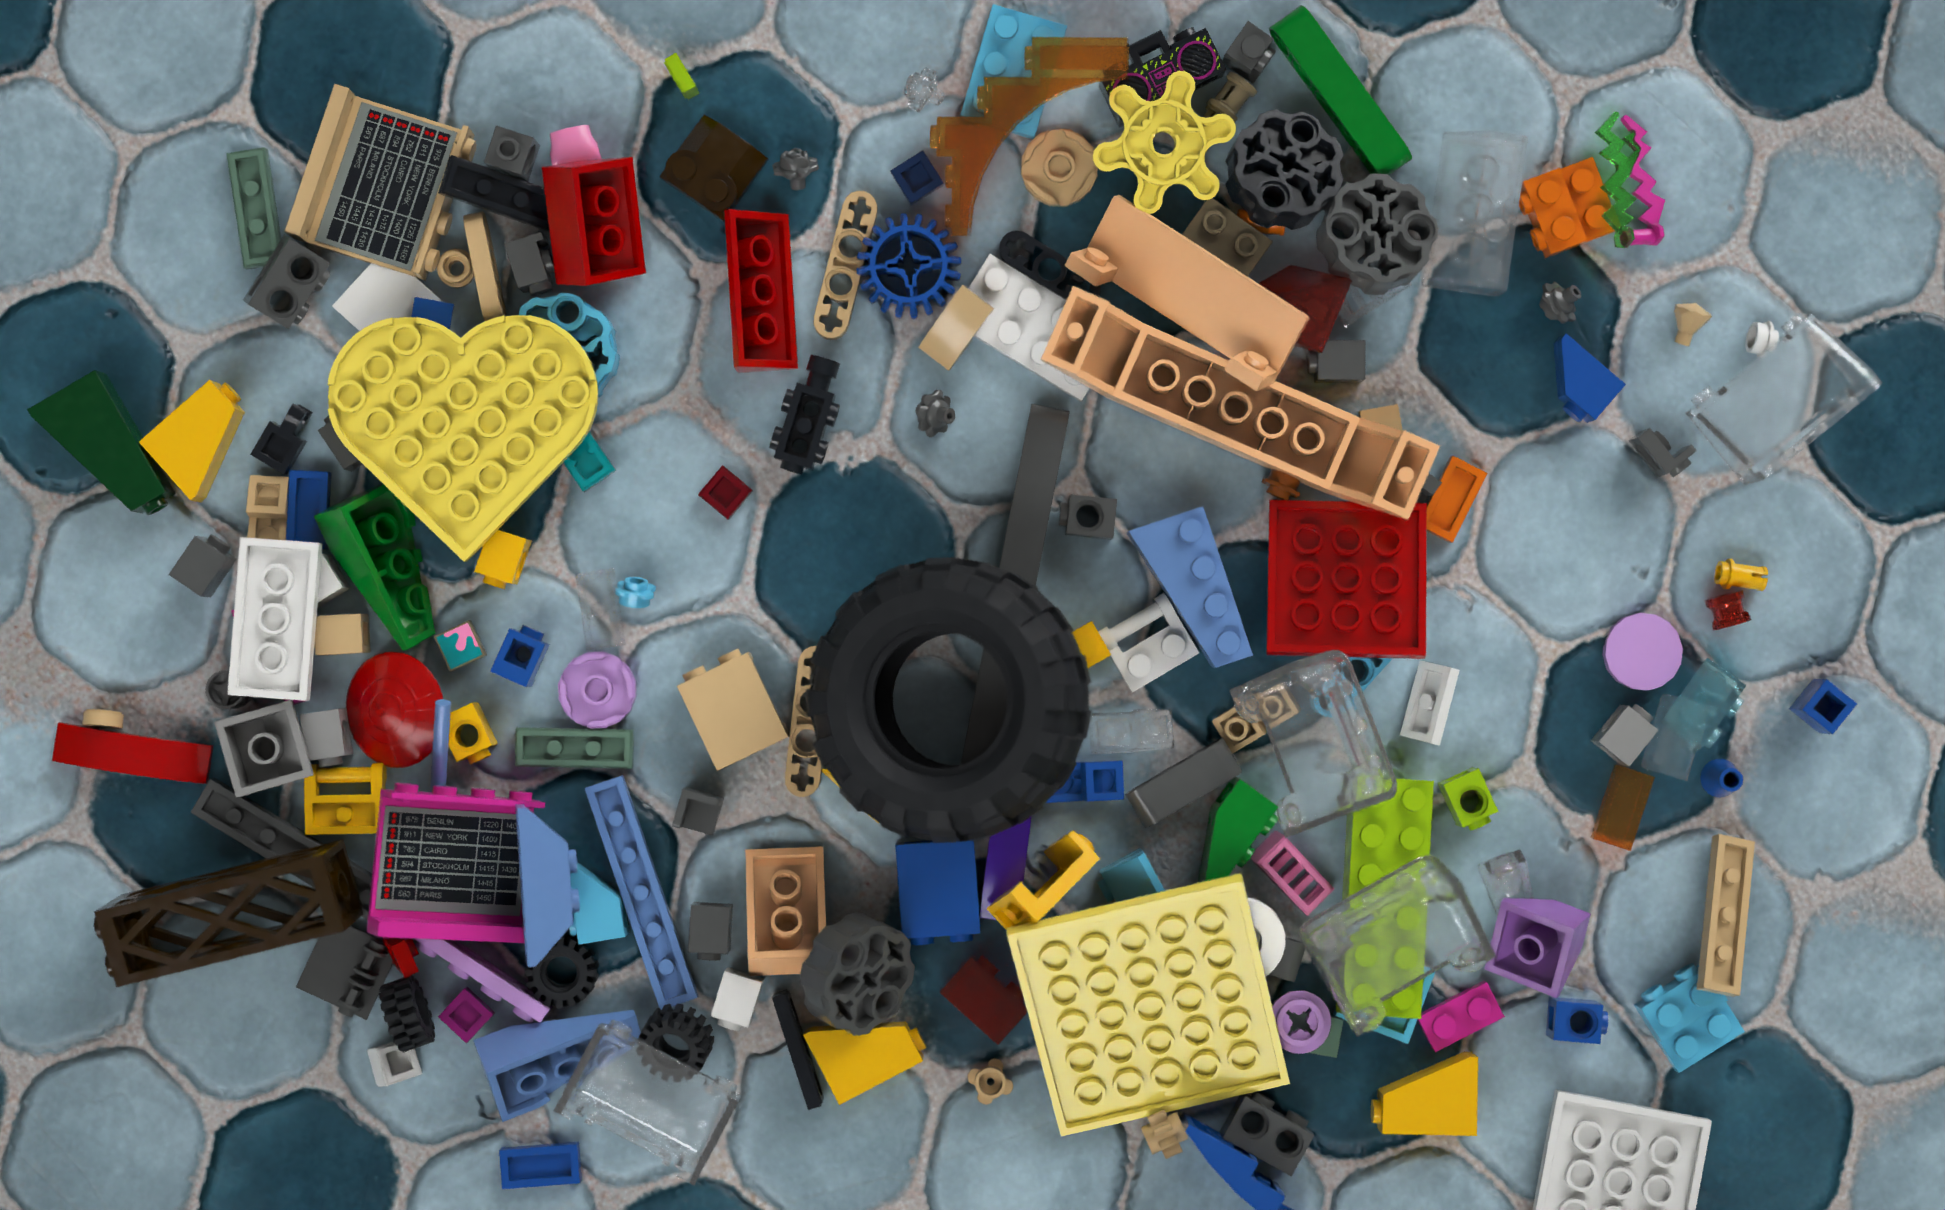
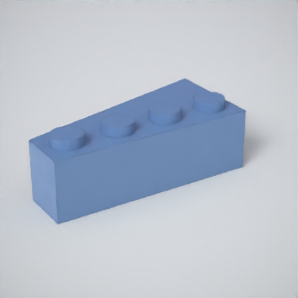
[1126,506,1253,668]

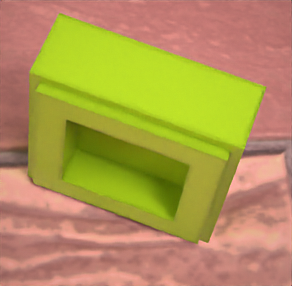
[664,53,699,100]

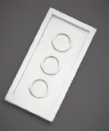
[968,254,1090,402]
[227,537,322,701]

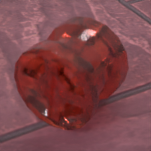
[1704,590,1752,630]

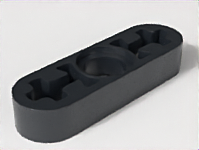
[999,231,1100,300]

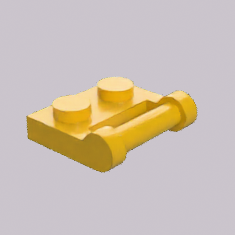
[304,763,387,835]

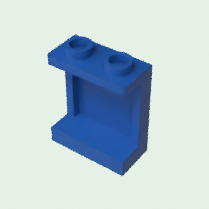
[895,840,981,945]

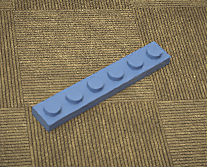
[585,775,698,1010]

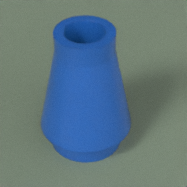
[1700,759,1743,798]

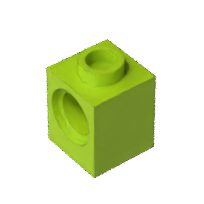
[1437,767,1499,831]

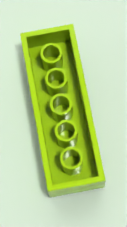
[1336,776,1434,1019]

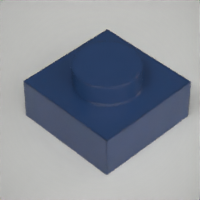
[890,151,944,206]

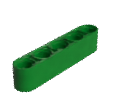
[1269,5,1412,175]

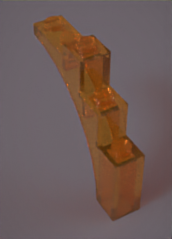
[930,37,1129,236]

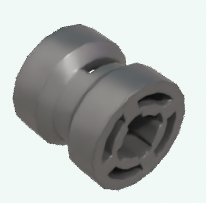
[205,670,252,709]

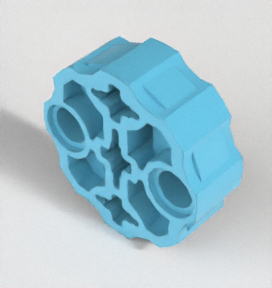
[518,293,620,398]

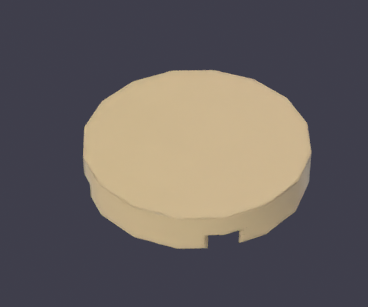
[1021,129,1098,207]

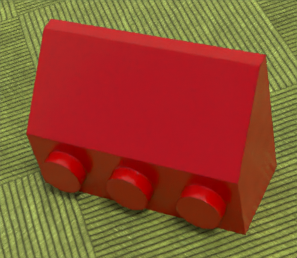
[542,157,646,286]

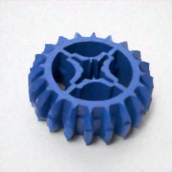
[856,213,961,319]

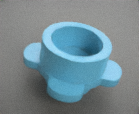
[615,577,656,608]

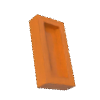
[1427,456,1488,543]

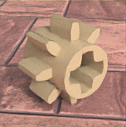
[1141,1110,1188,1159]

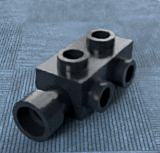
[769,355,840,475]

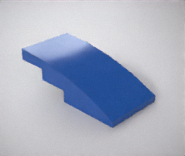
[1180,1112,1294,1210]

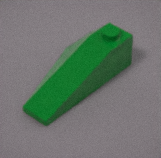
[314,483,436,651]

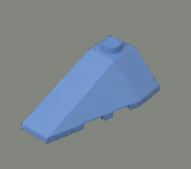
[473,1010,641,1122]

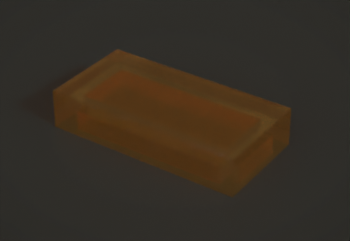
[1590,764,1655,851]

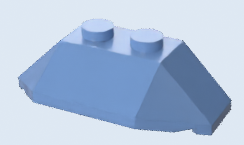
[515,804,580,967]

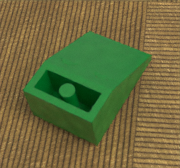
[1198,777,1279,883]

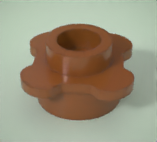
[1262,469,1301,501]

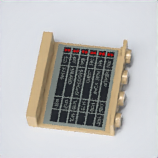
[285,84,477,281]

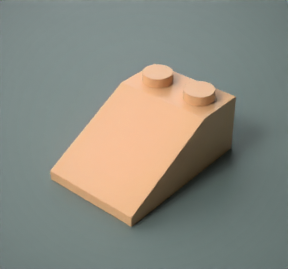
[745,846,826,976]

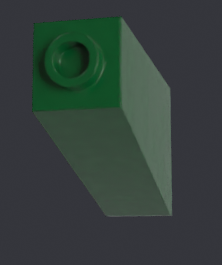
[27,370,176,515]

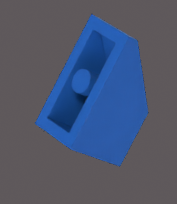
[1554,333,1626,423]

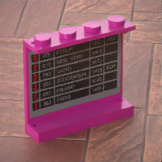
[367,783,545,943]

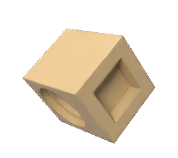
[314,613,371,655]

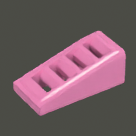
[1250,830,1334,916]

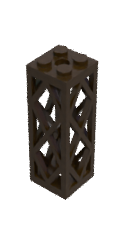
[94,839,364,988]

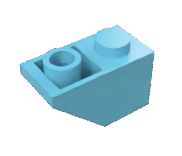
[569,863,630,945]

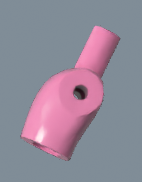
[549,125,602,165]

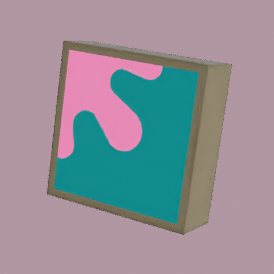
[434,620,487,672]

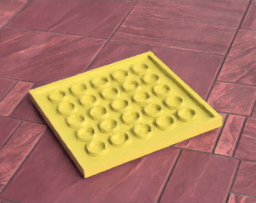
[1006,873,1290,1137]

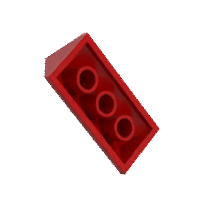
[724,209,798,373]

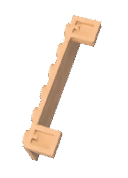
[1064,195,1309,391]

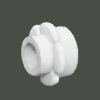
[1745,321,1779,359]

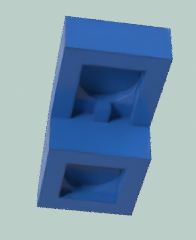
[1046,760,1124,803]

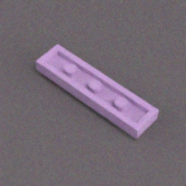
[413,938,554,1023]

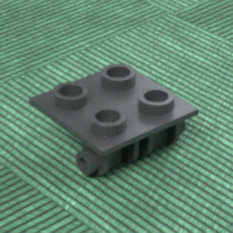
[296,926,393,1020]

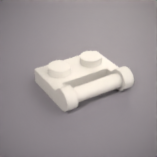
[1098,593,1199,692]

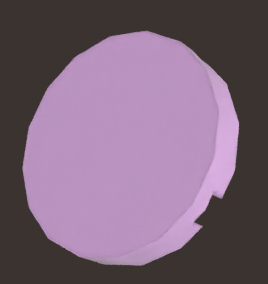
[1602,613,1683,691]
[558,652,637,729]

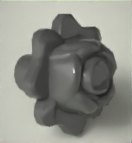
[772,147,819,190]
[1539,282,1581,324]
[916,390,955,437]

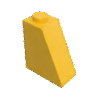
[139,380,245,503]
[803,1021,927,1105]
[1371,1052,1478,1136]

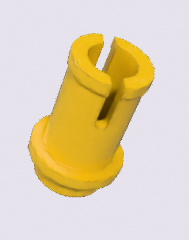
[1714,559,1768,591]

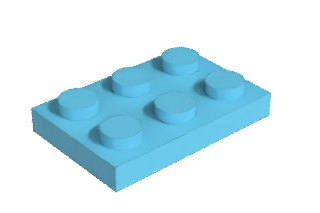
[960,4,1067,139]

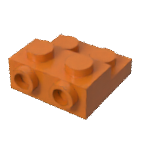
[1516,157,1621,258]

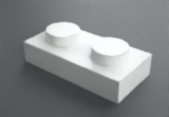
[1400,660,1460,746]

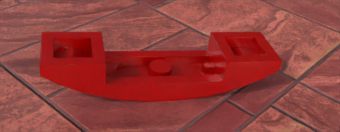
[52,722,214,784]

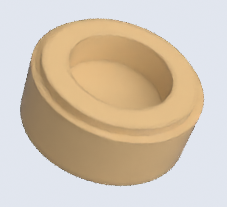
[82,709,124,729]

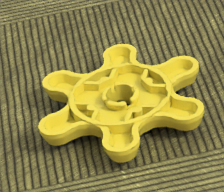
[1093,71,1236,214]

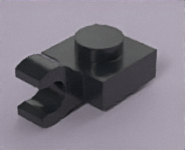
[250,403,313,475]

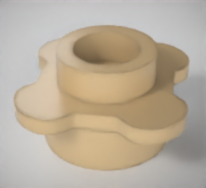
[968,1058,1013,1105]

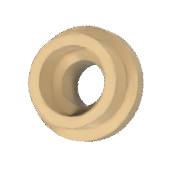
[437,248,474,288]

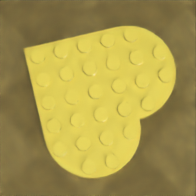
[327,315,598,562]

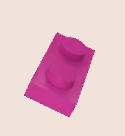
[1418,980,1505,1052]

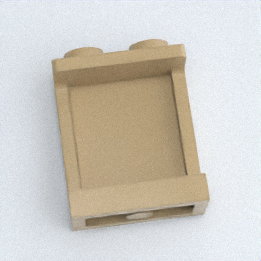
[677,648,790,771]

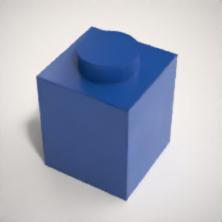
[1789,679,1857,735]

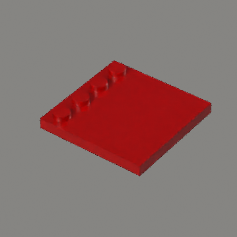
[1266,500,1427,659]

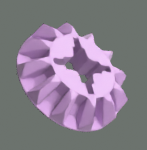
[1272,990,1331,1054]

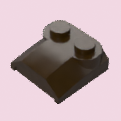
[659,115,768,223]

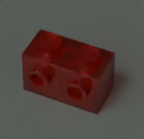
[939,954,1028,1045]

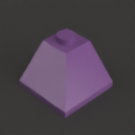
[1484,898,1591,998]

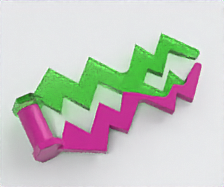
[1595,112,1665,248]

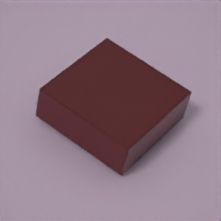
[698,465,753,520]

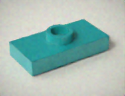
[563,431,617,492]

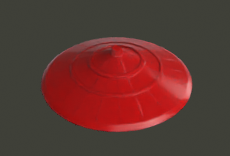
[346,652,443,768]

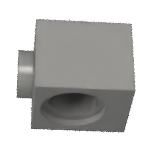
[1591,704,1659,767]
[300,708,353,767]

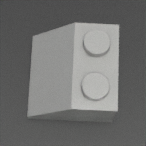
[214,700,314,798]

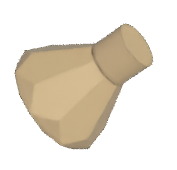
[1674,303,1712,346]

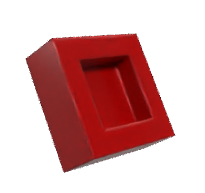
[382,937,419,978]

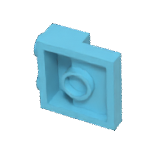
[1634,963,1745,1073]

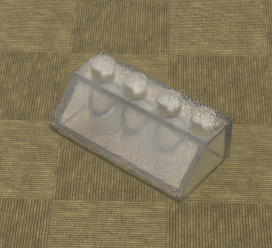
[1422,130,1528,297]

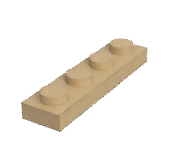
[1697,834,1755,997]

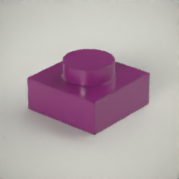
[438,987,495,1043]

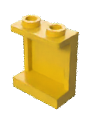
[986,830,1100,929]

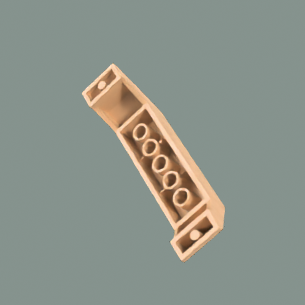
[1041,286,1440,520]

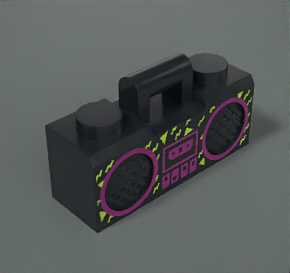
[1099,27,1226,128]

